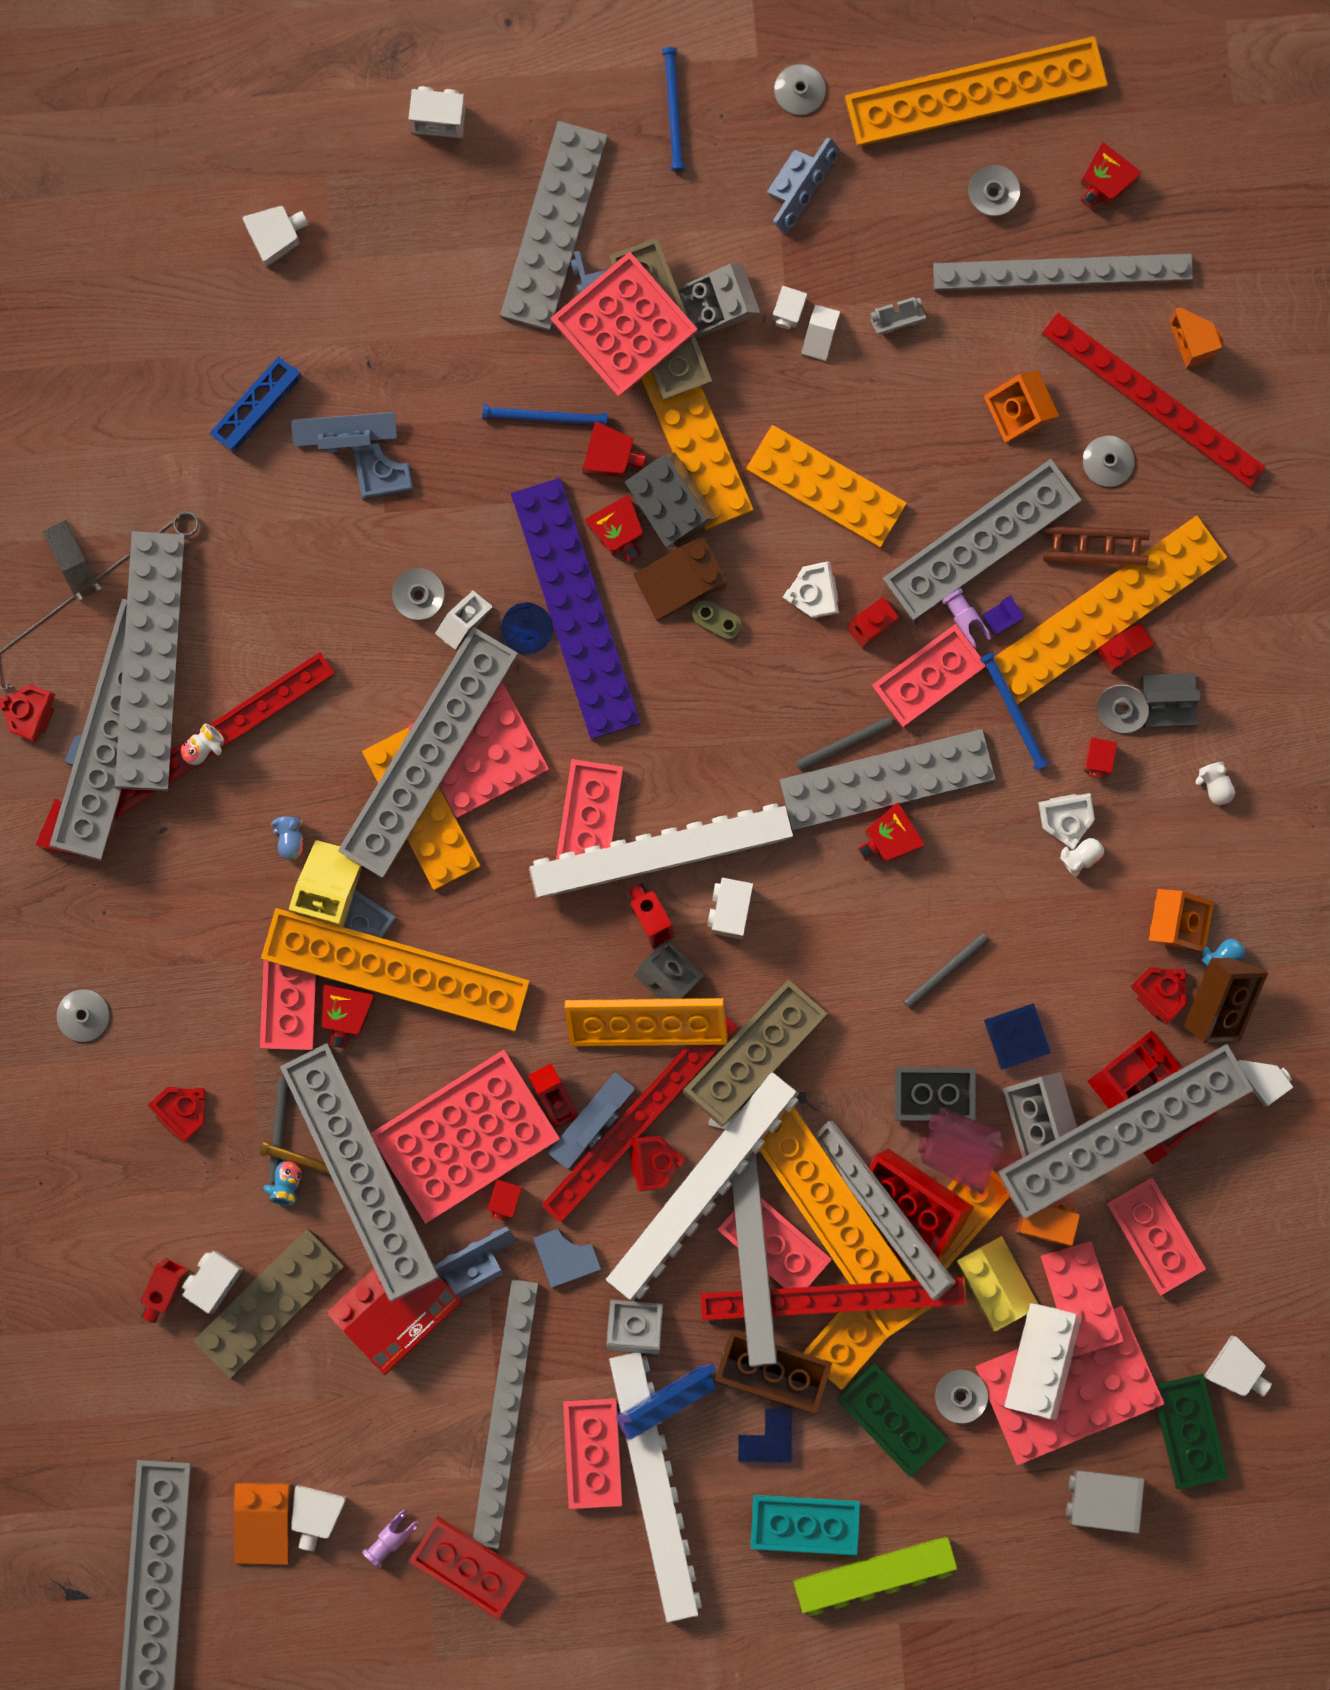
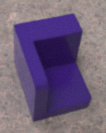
[983,595,1024,637]

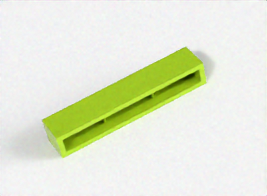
[793,1536,957,1616]

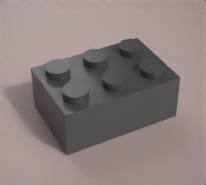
[625,453,716,547]
[894,1067,975,1122]

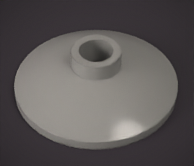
[774,65,826,116]
[968,165,1020,216]
[1083,436,1135,487]
[392,568,444,620]
[1097,684,1149,733]
[57,989,110,1042]
[935,1370,988,1423]

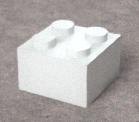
[408,87,466,138]
[707,878,753,940]
[182,1251,244,1313]

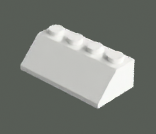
[1004,1303,1082,1420]

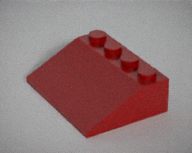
[860,1148,974,1264]

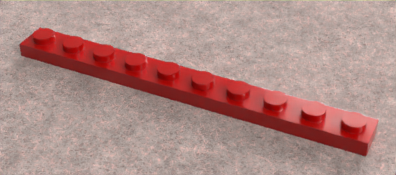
[1041,313,1266,489]
[114,652,335,818]
[541,1016,738,1223]
[700,1277,966,1320]

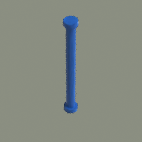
[662,47,686,172]
[482,404,608,426]
[979,651,1049,771]

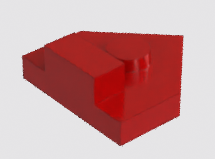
[0,684,56,743]
[1130,967,1187,1025]
[148,1087,205,1144]
[630,1136,687,1192]

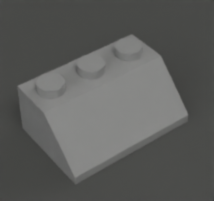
[1002,1072,1077,1158]

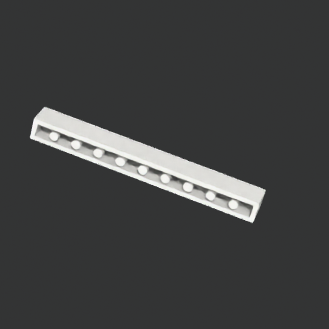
[529,803,793,900]
[606,1072,799,1300]
[609,1352,702,1622]

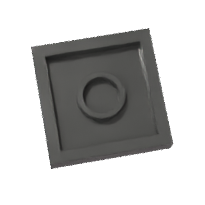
[1142,673,1200,728]
[634,940,705,999]

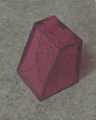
[918,1107,1003,1194]

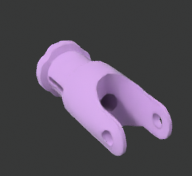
[942,588,991,649]
[362,1510,419,1569]

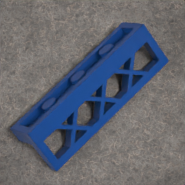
[210,356,302,454]
[615,1363,717,1440]

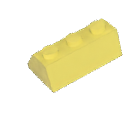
[955,1236,1039,1331]

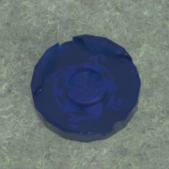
[501,602,553,655]

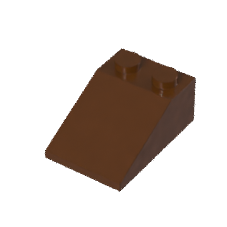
[633,535,727,621]

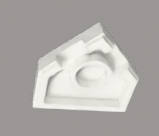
[783,561,839,618]
[1038,793,1095,850]

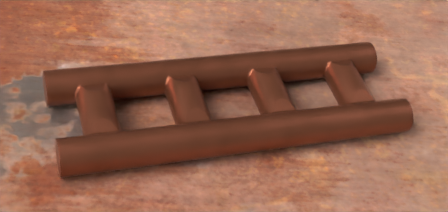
[1043,525,1150,566]

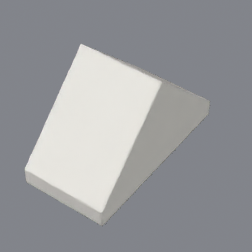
[801,305,840,361]

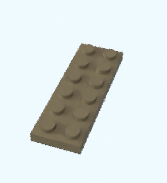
[609,238,712,401]
[683,980,828,1128]
[193,1229,345,1379]

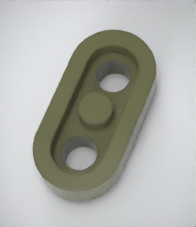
[692,600,741,640]

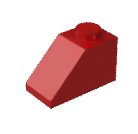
[1097,623,1155,673]
[528,1063,578,1129]

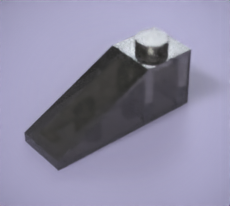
[43,520,101,600]

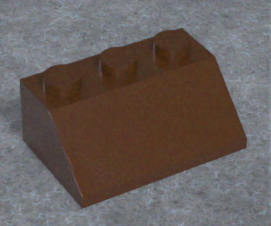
[1184,958,1268,1043]

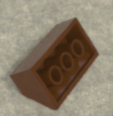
[714,1330,832,1415]

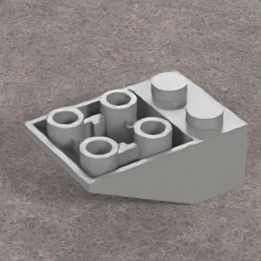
[677,263,760,338]

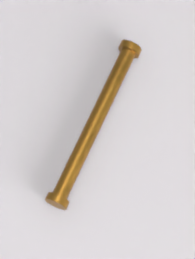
[260,1140,330,1174]

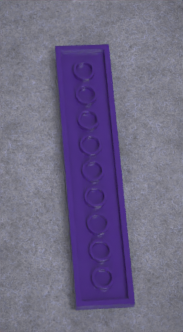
[511,478,640,740]

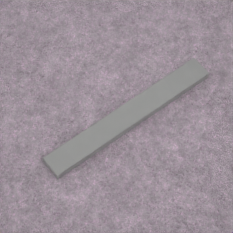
[814,1121,956,1300]
[732,1153,777,1367]

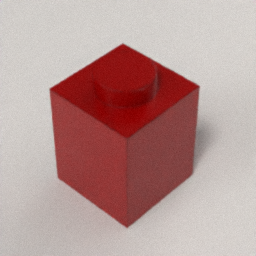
[1084,737,1117,779]
[487,1179,523,1221]

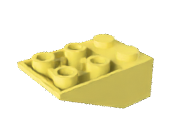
[289,840,362,927]

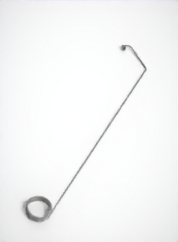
[0,512,199,691]

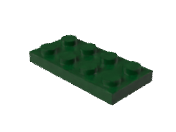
[836,1363,948,1477]
[1156,1373,1229,1490]

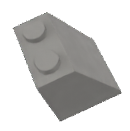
[1066,1470,1144,1533]

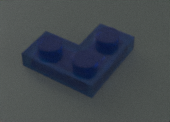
[738,1408,792,1462]

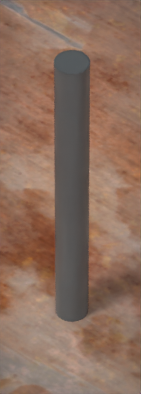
[795,716,894,770]
[903,933,989,1009]
[268,1077,288,1183]

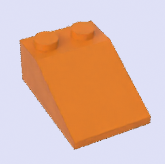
[234,1482,291,1565]

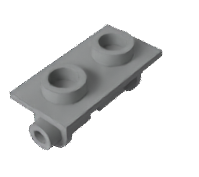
[870,297,927,335]

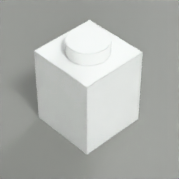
[772,286,807,329]

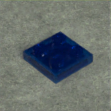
[983,1003,1051,1070]

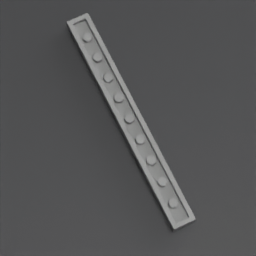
[933,254,1193,291]
[473,1280,538,1548]

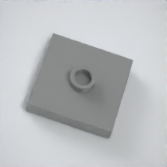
[606,1300,663,1354]

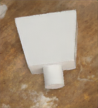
[242,206,309,267]
[1204,1336,1272,1397]
[292,1485,347,1551]

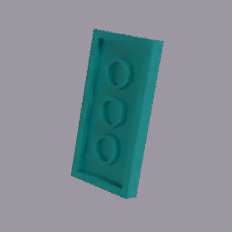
[750,1495,860,1555]

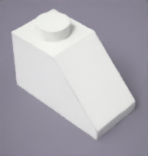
[435,591,493,650]
[1237,1060,1293,1107]

